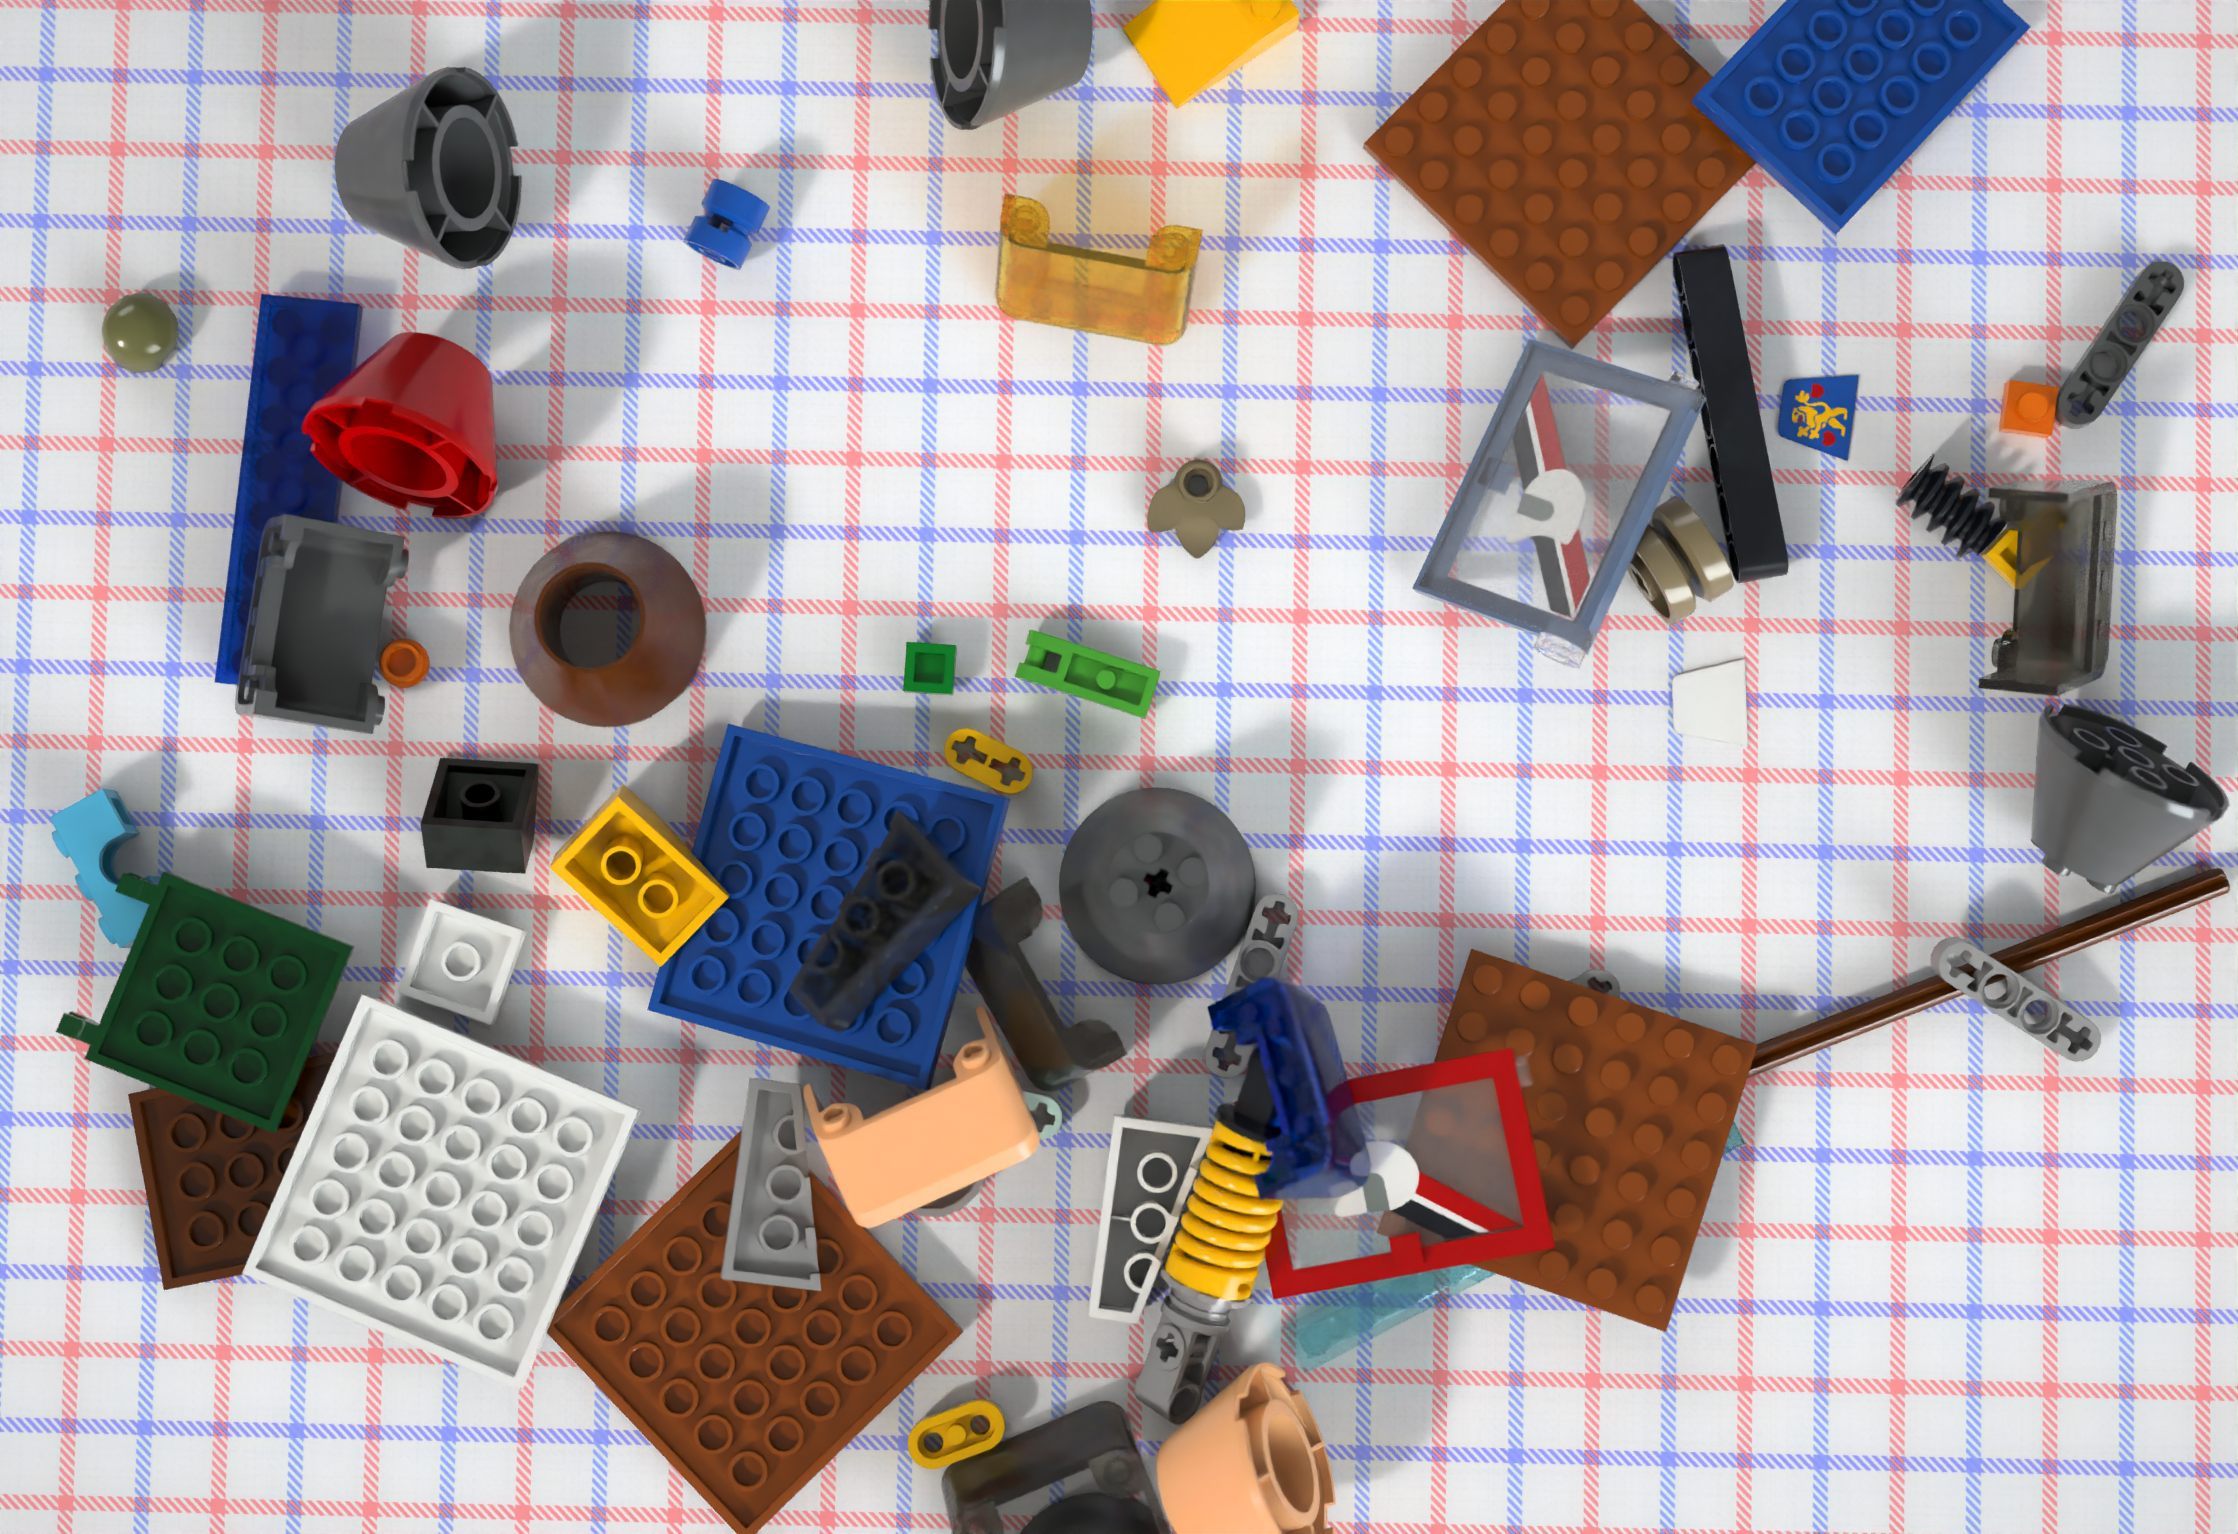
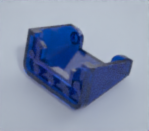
[1207,977,1371,1200]

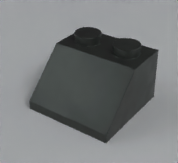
[421,758,539,874]

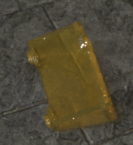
[995,194,1203,346]

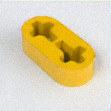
[944,728,1033,795]

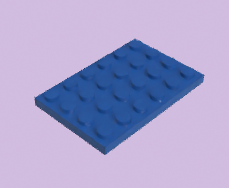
[1691,0,2031,235]

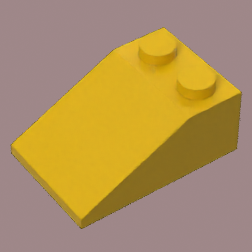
[1123,0,1300,110]
[550,784,729,967]

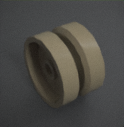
[1614,496,1734,626]

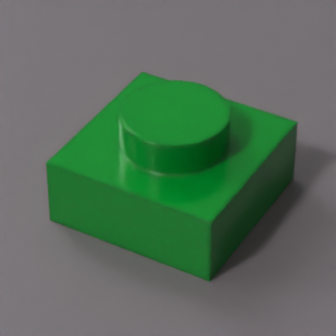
[903,642,957,696]

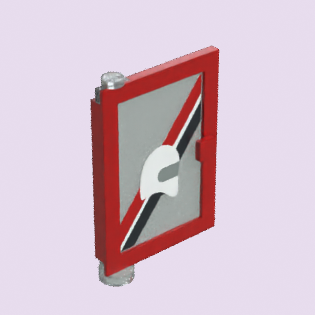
[1221,1047,1556,1299]

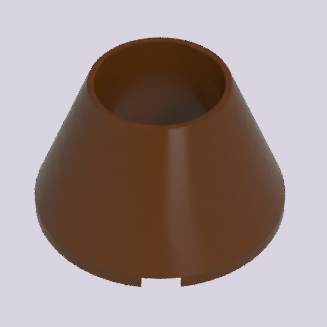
[509,532,706,728]

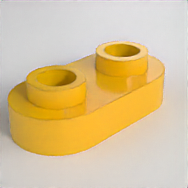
[908,1399,1005,1469]

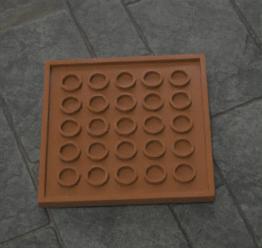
[1363,0,1757,350]
[1377,949,1758,1332]
[547,1130,964,1534]

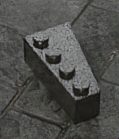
[788,810,983,1033]

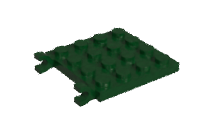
[56,872,355,1133]

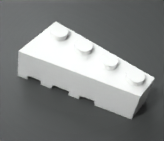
[1087,1113,1213,1324]

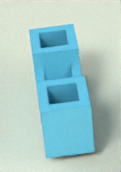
[49,788,161,948]

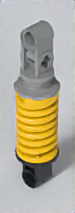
[1135,1039,1316,1425]

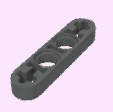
[2055,261,2184,429]

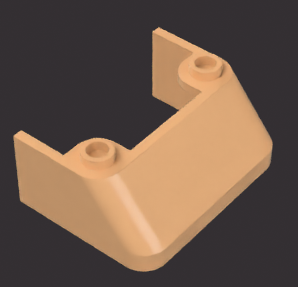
[801,1005,1040,1227]

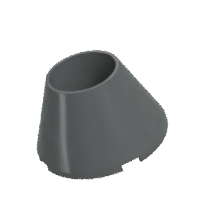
[928,0,1093,130]
[335,67,521,269]

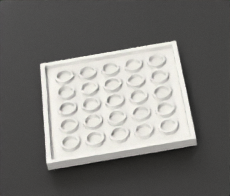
[242,994,641,1391]

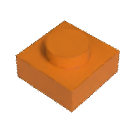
[1998,380,2058,438]

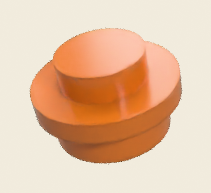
[379,639,430,688]

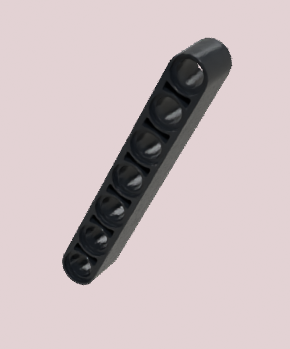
[1672,244,1788,584]

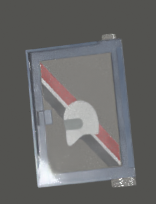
[1413,339,1706,668]

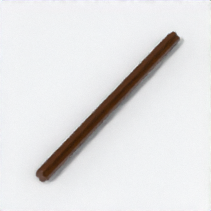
[1747,868,2230,1078]

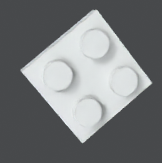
[397,899,527,1025]

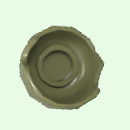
[101,293,178,373]

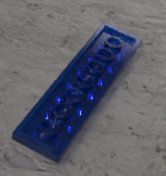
[215,294,363,686]

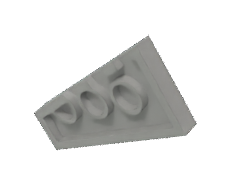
[721,1077,821,1291]

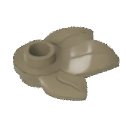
[1147,460,1245,559]

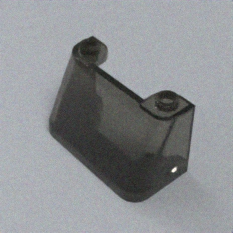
[965,877,1128,1092]

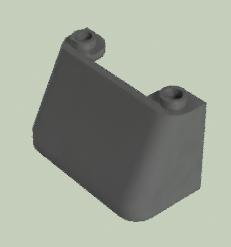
[235,514,409,734]

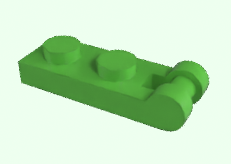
[1014,630,1161,719]

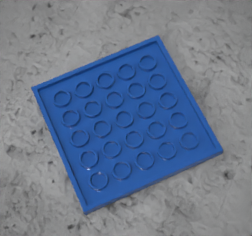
[647,724,1010,1090]

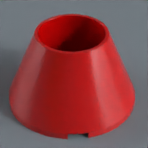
[302,332,498,519]

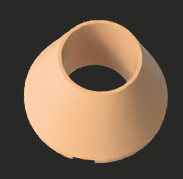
[1157,1362,1336,1534]

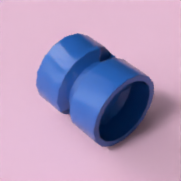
[683,179,770,270]

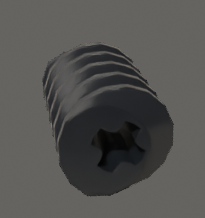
[1896,454,2010,559]

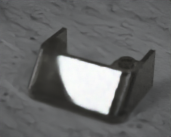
[1979,480,2117,696]
[941,1401,1176,1534]

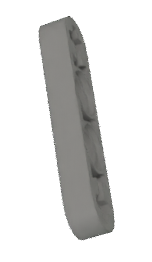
[1204,893,1299,1078]
[1931,937,2101,1062]

